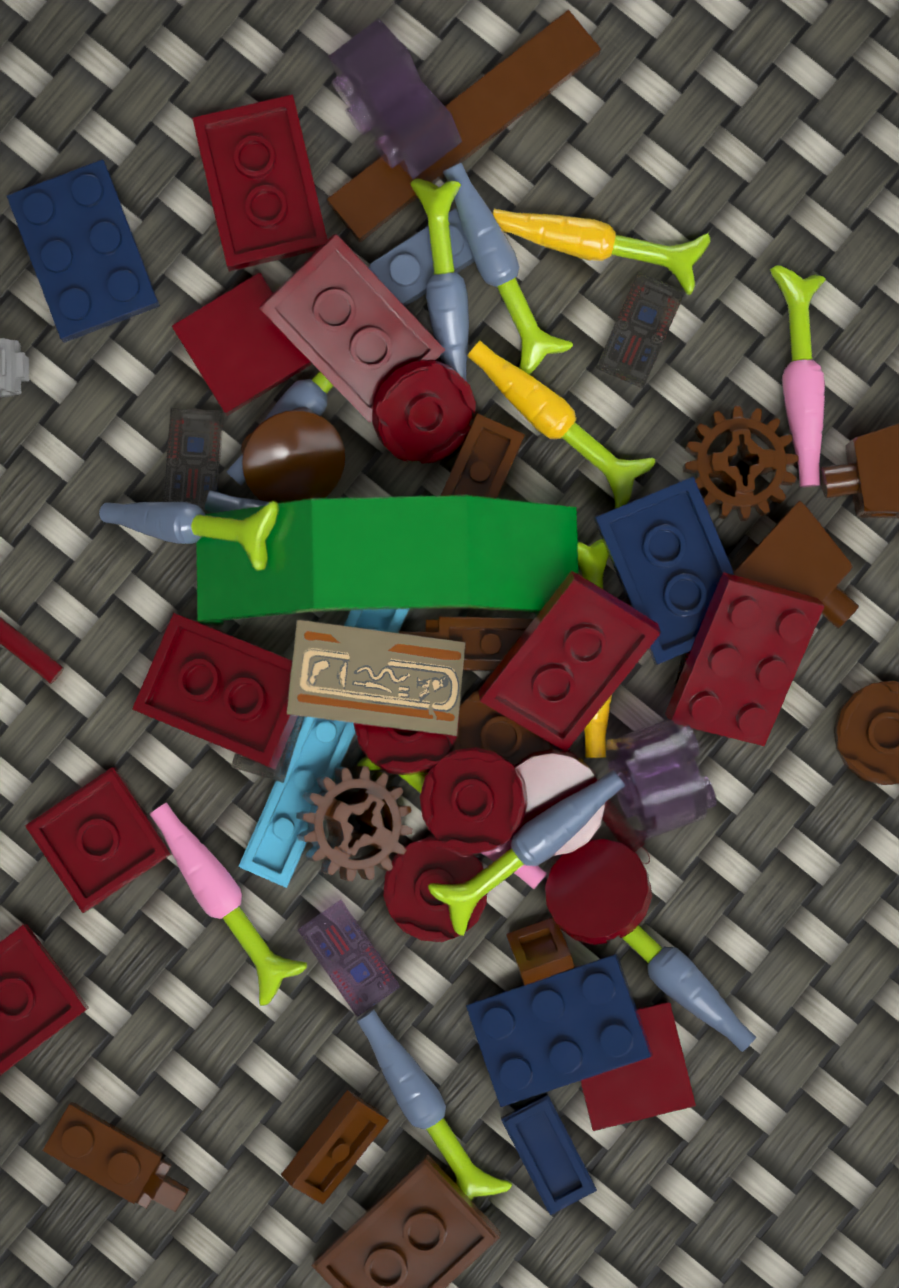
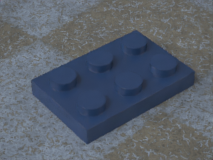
[7,159,160,343]
[594,477,735,665]
[466,953,653,1107]

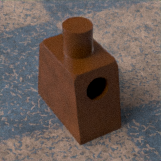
[820,424,899,518]
[734,500,859,629]

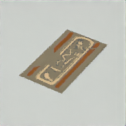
[287,620,466,736]

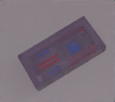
[298,899,401,1017]

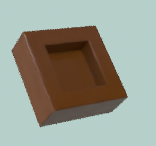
[506,917,575,985]

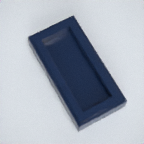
[501,1093,597,1215]

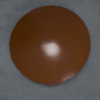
[241,407,345,504]

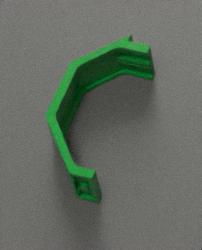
[196,496,578,625]

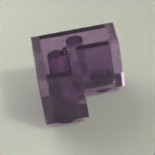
[328,18,462,179]

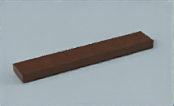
[327,10,601,243]

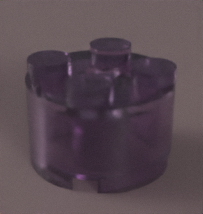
[606,719,717,841]

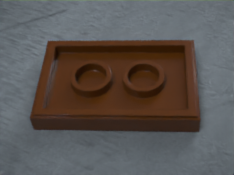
[311,1155,501,1288]

